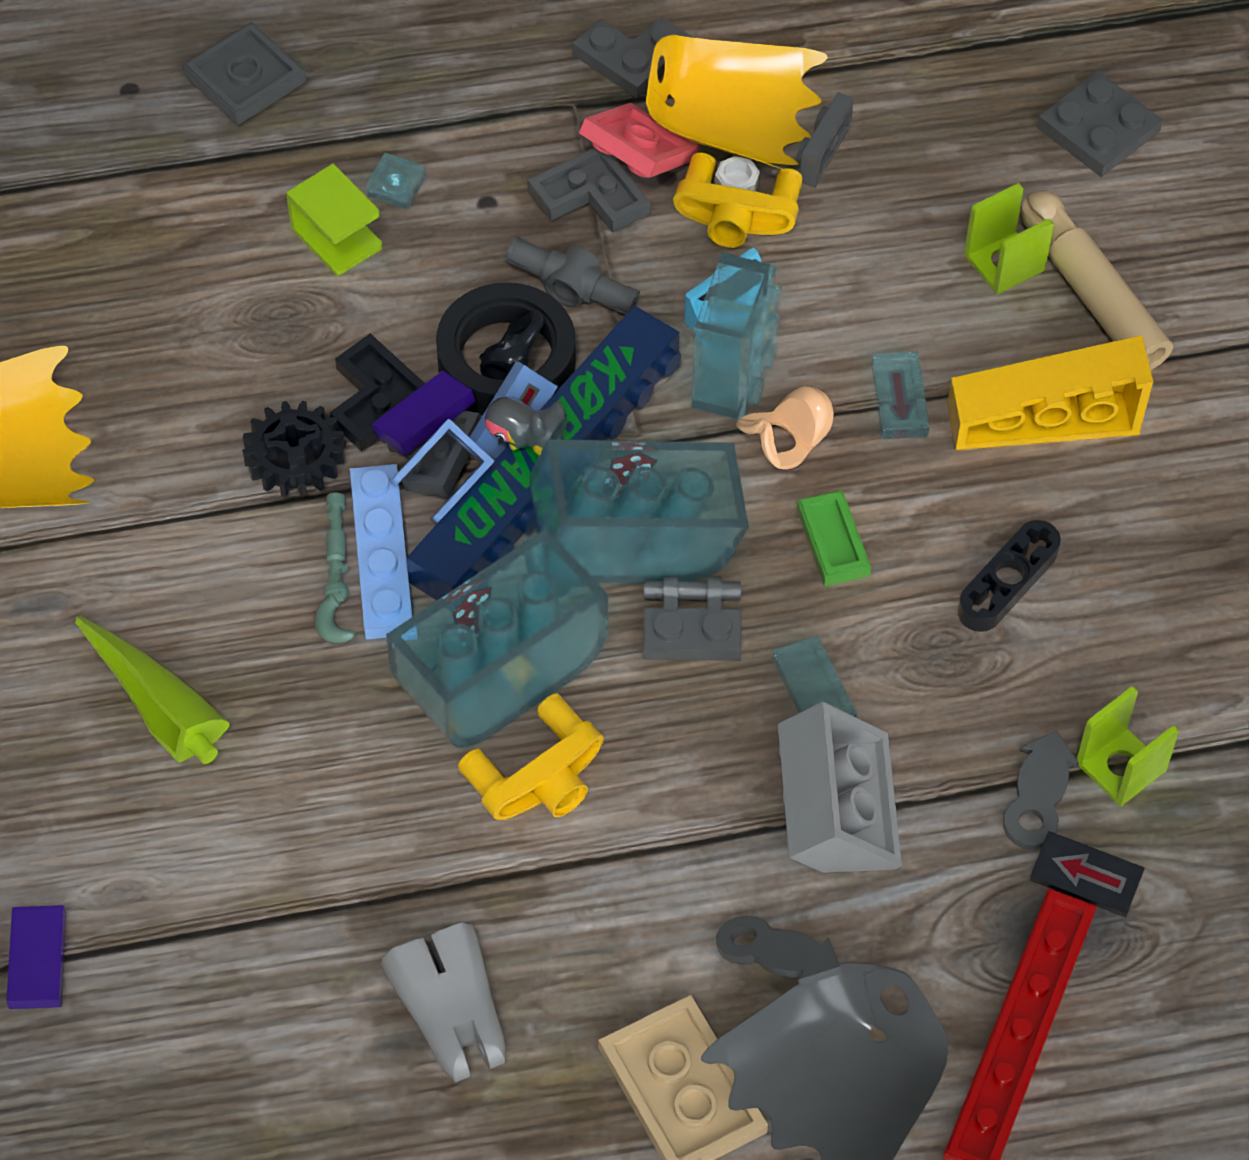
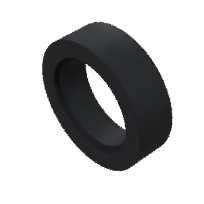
[436,283,576,416]

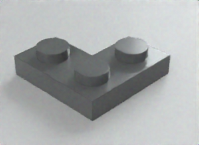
[572,16,694,98]
[527,148,651,232]

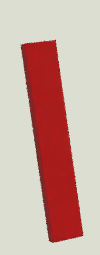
[942,888,1097,1160]

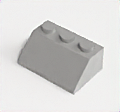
[778,701,902,873]

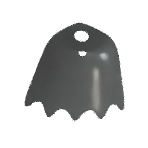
[701,963,948,1160]

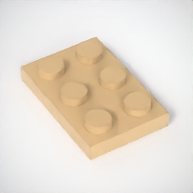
[598,995,768,1160]

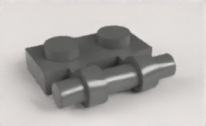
[643,576,741,661]

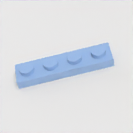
[350,464,414,640]

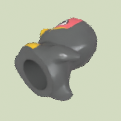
[485,396,567,458]

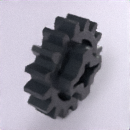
[242,401,345,497]

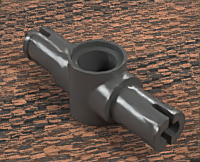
[506,236,640,316]

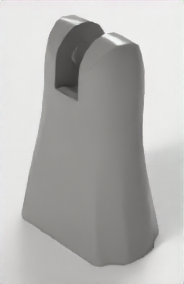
[380,922,506,1083]

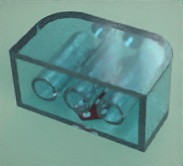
[529,440,749,583]
[386,528,608,748]

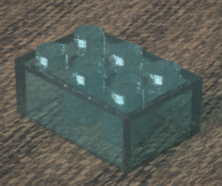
[691,252,782,420]

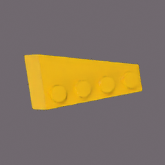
[947,335,1153,450]

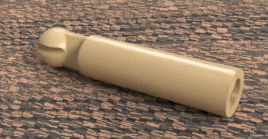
[1021,190,1173,370]

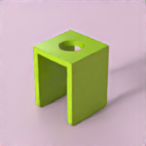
[286,163,382,276]
[964,183,1054,295]
[1076,686,1180,807]

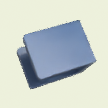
[389,419,495,524]

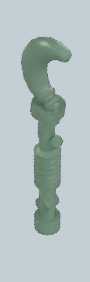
[314,492,355,643]

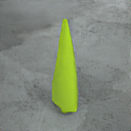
[75,616,230,764]

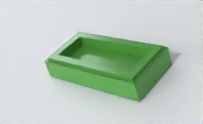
[796,490,871,587]

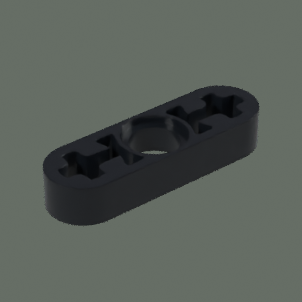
[958,520,1061,632]

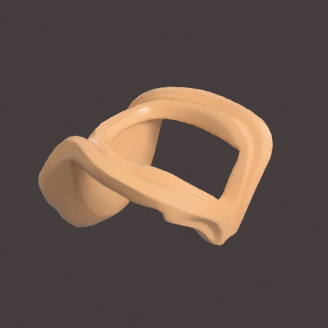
[736,386,834,469]

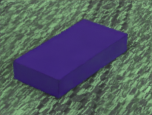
[372,371,476,456]
[6,905,66,1009]

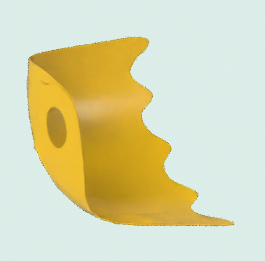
[646,35,828,170]
[0,346,95,508]

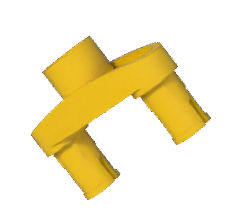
[673,153,803,248]
[458,693,604,820]

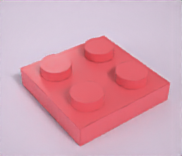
[579,103,700,178]

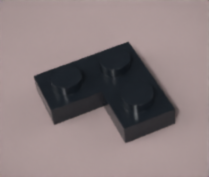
[330,333,425,451]

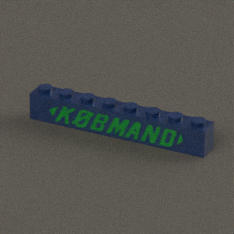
[407,305,681,608]

